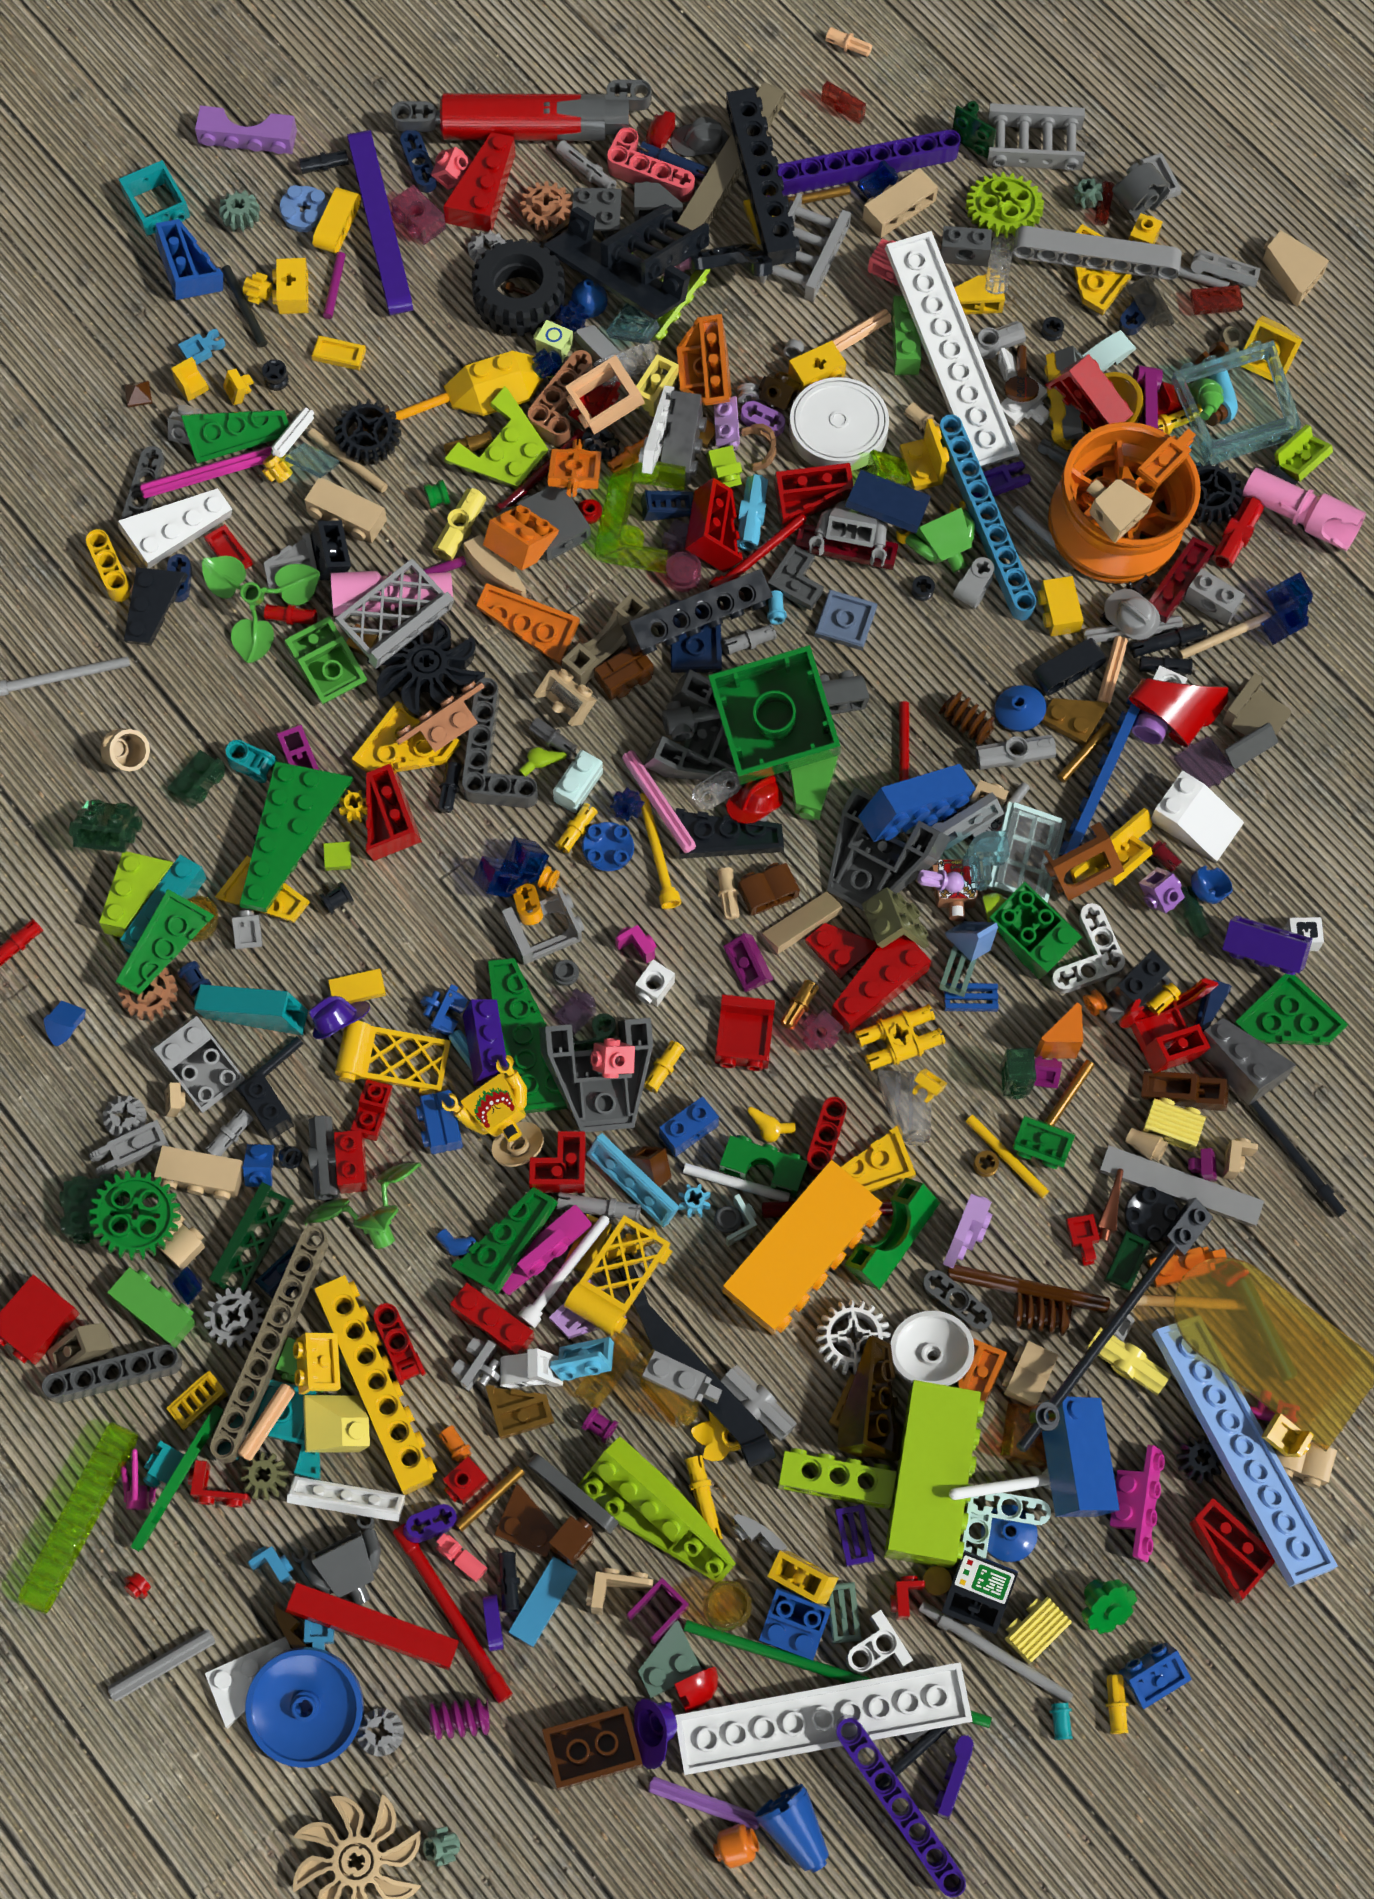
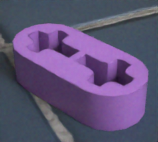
[741,401,785,437]

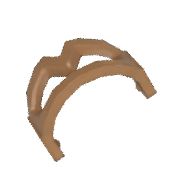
[741,424,776,471]

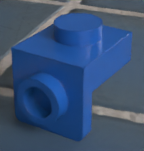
[243,1144,275,1187]

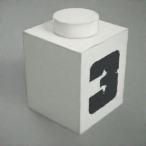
[1282,917,1324,951]

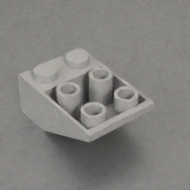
[150,1015,246,1113]

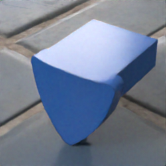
[43,1000,86,1046]

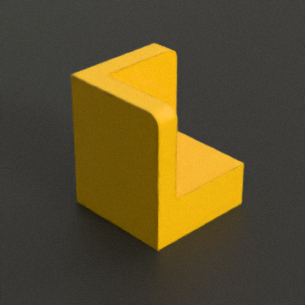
[171,357,209,402]

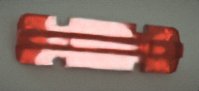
[1094,181,1115,225]

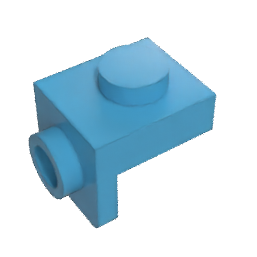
[248,1546,293,1585]

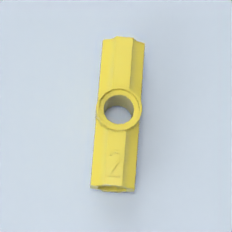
[432,488,486,561]
[1087,1327,1171,1396]

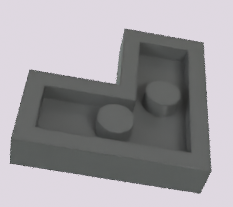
[768,544,824,611]

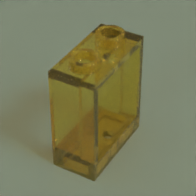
[633,1349,699,1429]

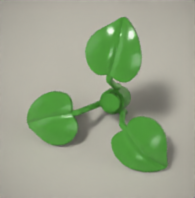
[202,556,320,663]
[304,1162,422,1249]

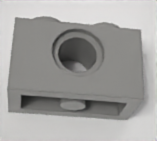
[1184,569,1245,627]

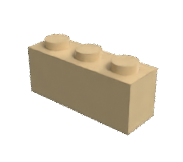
[862,168,938,238]
[304,476,387,543]
[154,1145,244,1200]

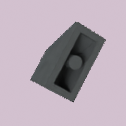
[634,181,683,222]

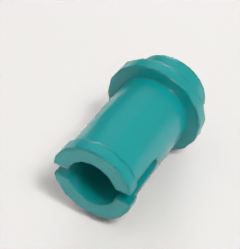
[1049,1703,1073,1740]

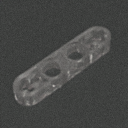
[985,235,1014,294]

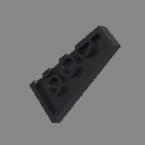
[676,808,784,859]

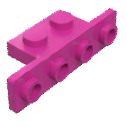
[502,1205,592,1295]
[1110,1445,1165,1563]

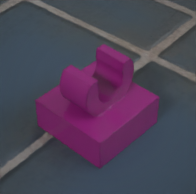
[1031,1056,1062,1089]
[1188,1148,1217,1182]

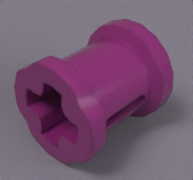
[581,1407,618,1444]

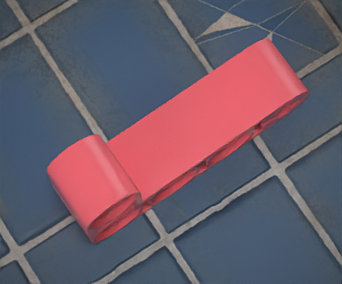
[607,127,695,202]

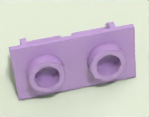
[713,396,740,450]

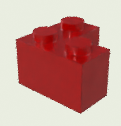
[529,1131,586,1193]

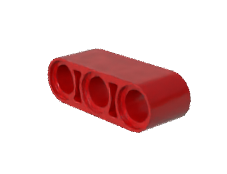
[806,1097,847,1177]

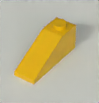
[954,273,1005,315]

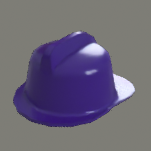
[309,996,371,1039]
[634,1699,677,1769]

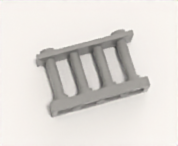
[987,103,1085,171]
[760,193,851,302]

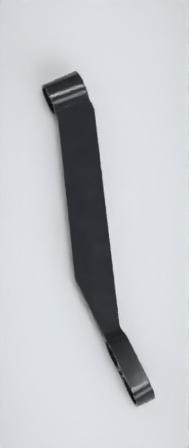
[615,1255,776,1469]

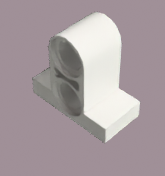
[500,1348,563,1388]
[846,1610,913,1675]

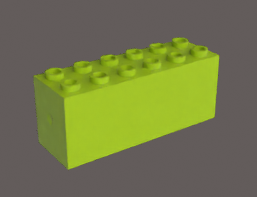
[884,1380,985,1570]

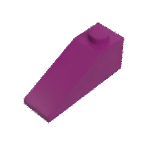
[275,723,319,770]

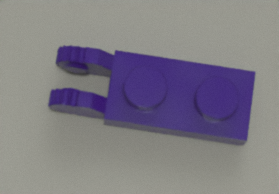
[972,461,1032,498]
[934,1735,974,1820]

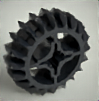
[334,398,402,465]
[1192,461,1243,527]

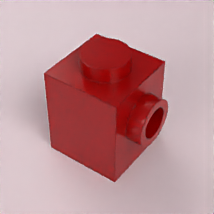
[443,1456,489,1505]

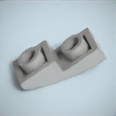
[732,1514,787,1557]

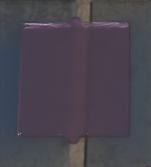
[1174,736,1235,788]

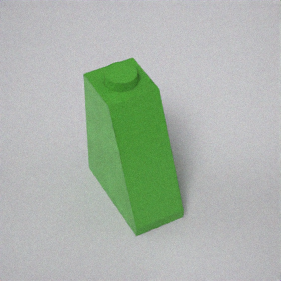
[788,756,838,820]

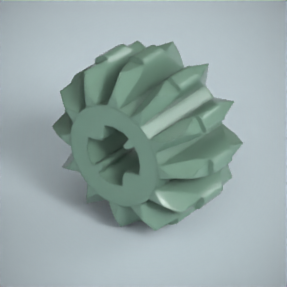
[219,189,260,232]

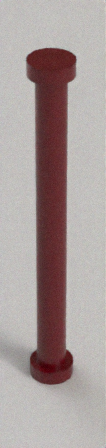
[494,429,584,513]

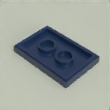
[845,470,931,533]
[670,600,722,673]

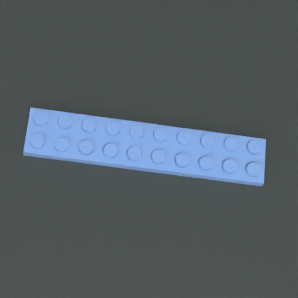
[1152,1316,1338,1587]

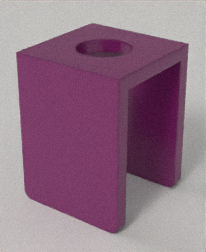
[627,1578,689,1645]

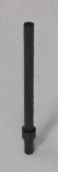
[1243,1100,1347,1218]

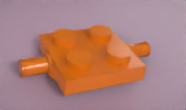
[548,439,602,497]

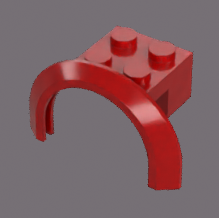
[1119,978,1219,1074]

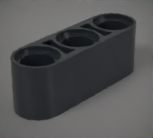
[1032,638,1107,696]

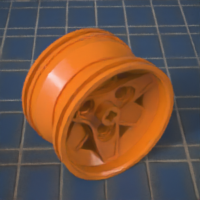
[1048,422,1201,584]

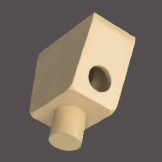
[1087,479,1153,543]

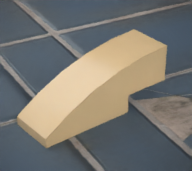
[463,534,527,598]

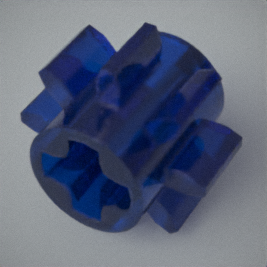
[557,301,589,334]
[532,348,562,381]
[610,787,645,822]

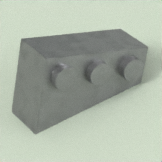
[660,391,707,485]
[1203,1018,1296,1106]

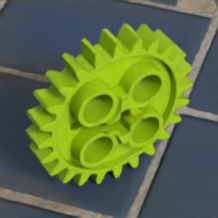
[965,172,1044,238]

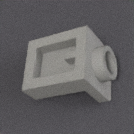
[232,909,263,949]

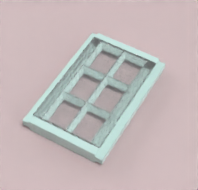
[987,802,1066,903]

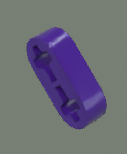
[403,1504,457,1543]
[483,1594,504,1651]

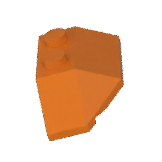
[677,314,732,406]

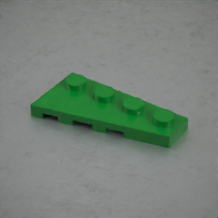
[181,409,289,464]
[114,889,215,996]
[451,1187,558,1295]

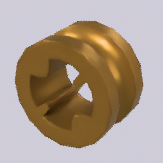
[973,1150,999,1177]

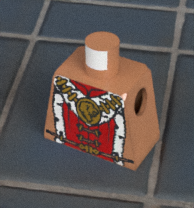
[929,859,982,921]

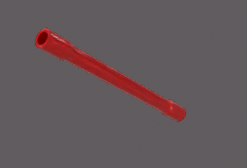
[392,1523,513,1704]

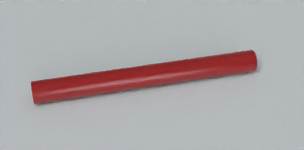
[899,701,909,782]

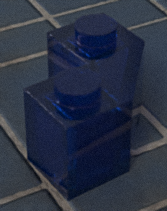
[1260,572,1313,645]
[473,837,549,898]

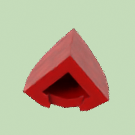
[646,111,675,149]
[674,1667,719,1713]

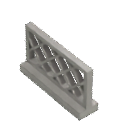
[335,559,454,669]

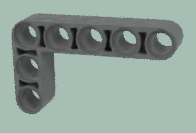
[462,678,538,808]

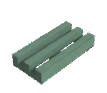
[939,945,977,997]
[827,1582,861,1644]

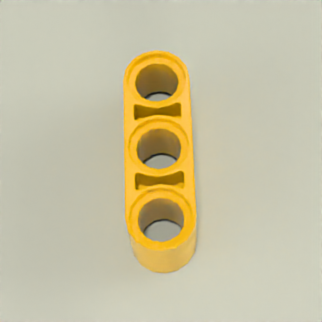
[312,187,361,254]
[85,529,130,602]

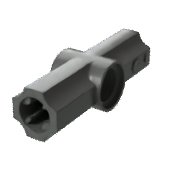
[308,1115,339,1201]

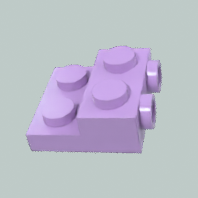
[943,1194,993,1268]

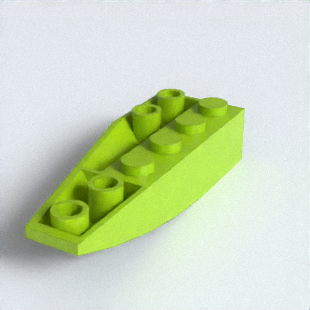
[577,1436,736,1584]

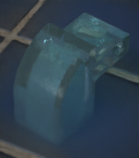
[962,831,1010,890]

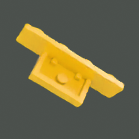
[1070,808,1153,886]

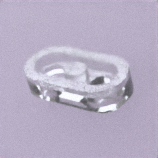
[692,768,741,810]

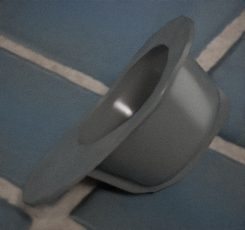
[671,116,728,157]

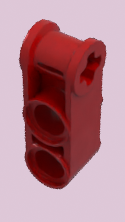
[373,1303,426,1386]

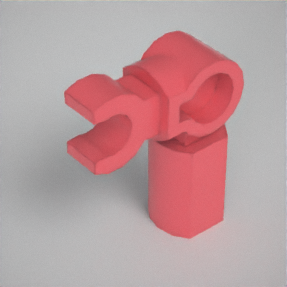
[435,1533,488,1583]

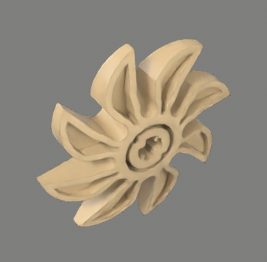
[293,1794,421,1899]

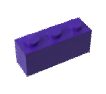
[1222,915,1313,975]
[463,999,508,1086]

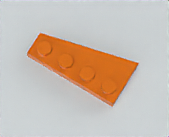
[476,583,580,666]

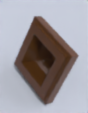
[124,381,152,407]

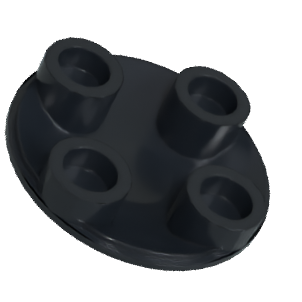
[1124,1187,1180,1242]

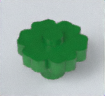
[1081,1579,1137,1634]

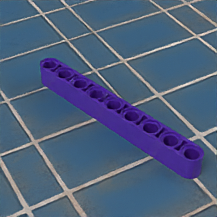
[347,130,413,316]
[777,130,960,196]

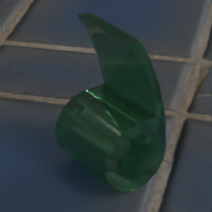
[573,1013,616,1051]

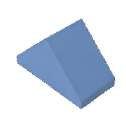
[945,921,998,962]

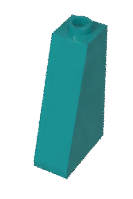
[194,984,308,1035]

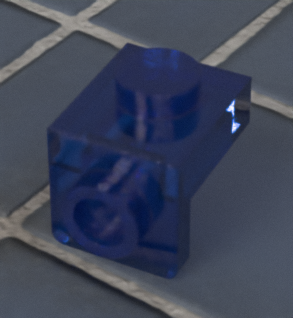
[857,160,898,199]

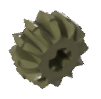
[240,1452,289,1501]

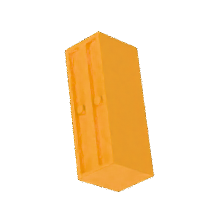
[722,1159,883,1336]

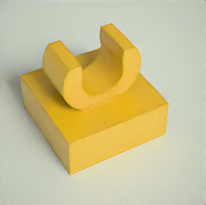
[223,369,254,405]
[912,1068,947,1103]

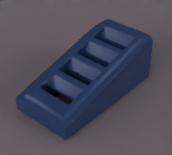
[641,490,693,521]
[1194,980,1232,1032]

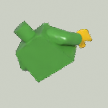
[896,501,975,573]

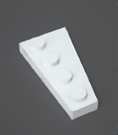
[639,385,674,474]

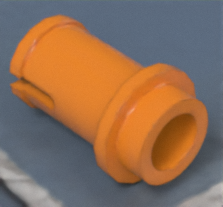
[438,1425,472,1463]

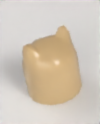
[100,728,150,772]

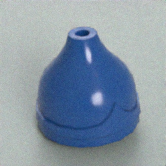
[571,279,608,318]

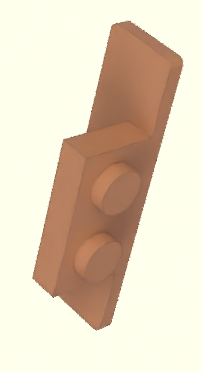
[394,681,485,752]

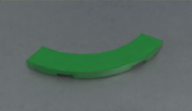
[130,1405,224,1552]

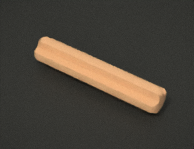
[831,309,892,352]
[1097,636,1128,705]
[238,1384,295,1461]

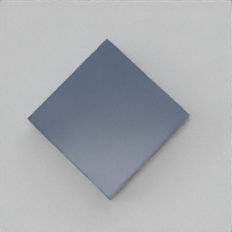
[814,589,878,651]

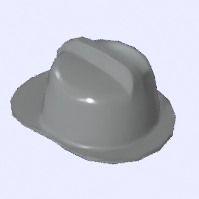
[1104,589,1160,640]

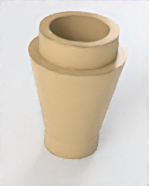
[1125,1128,1168,1162]

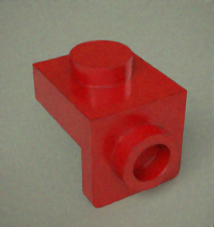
[890,1576,925,1620]

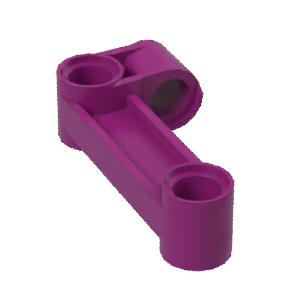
[1132,365,1164,432]

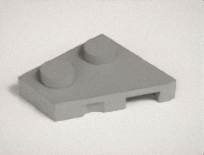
[264,533,317,589]

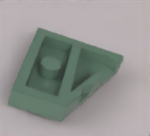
[638,1621,702,1698]

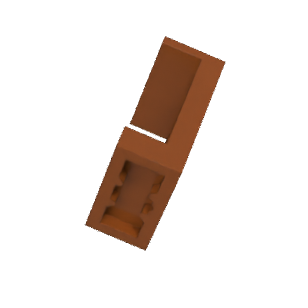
[1043,822,1124,901]

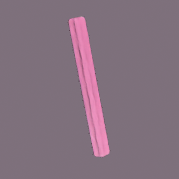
[622,750,696,853]

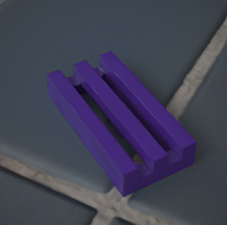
[835,1504,875,1567]

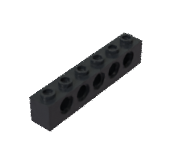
[621,569,773,656]

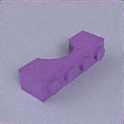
[195,105,297,154]

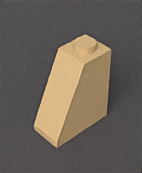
[1263,230,1329,307]

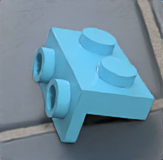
[550,1337,614,1381]

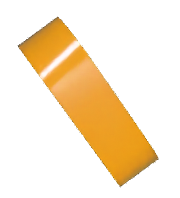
[513,883,543,926]

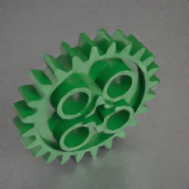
[89,1170,181,1261]

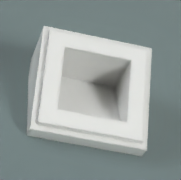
[997,348,1017,382]

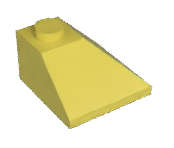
[303,1395,370,1452]

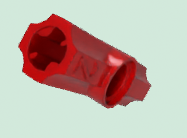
[1212,497,1265,569]

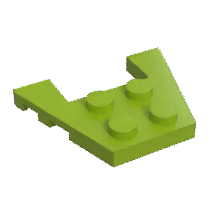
[444,386,549,489]

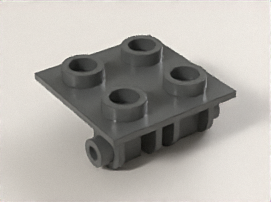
[572,188,622,239]

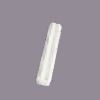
[271,408,314,458]

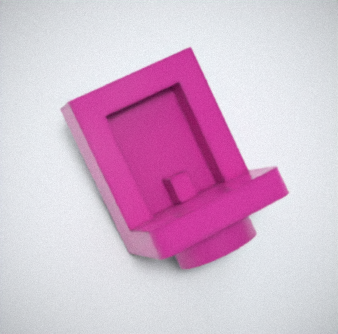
[615,925,657,964]

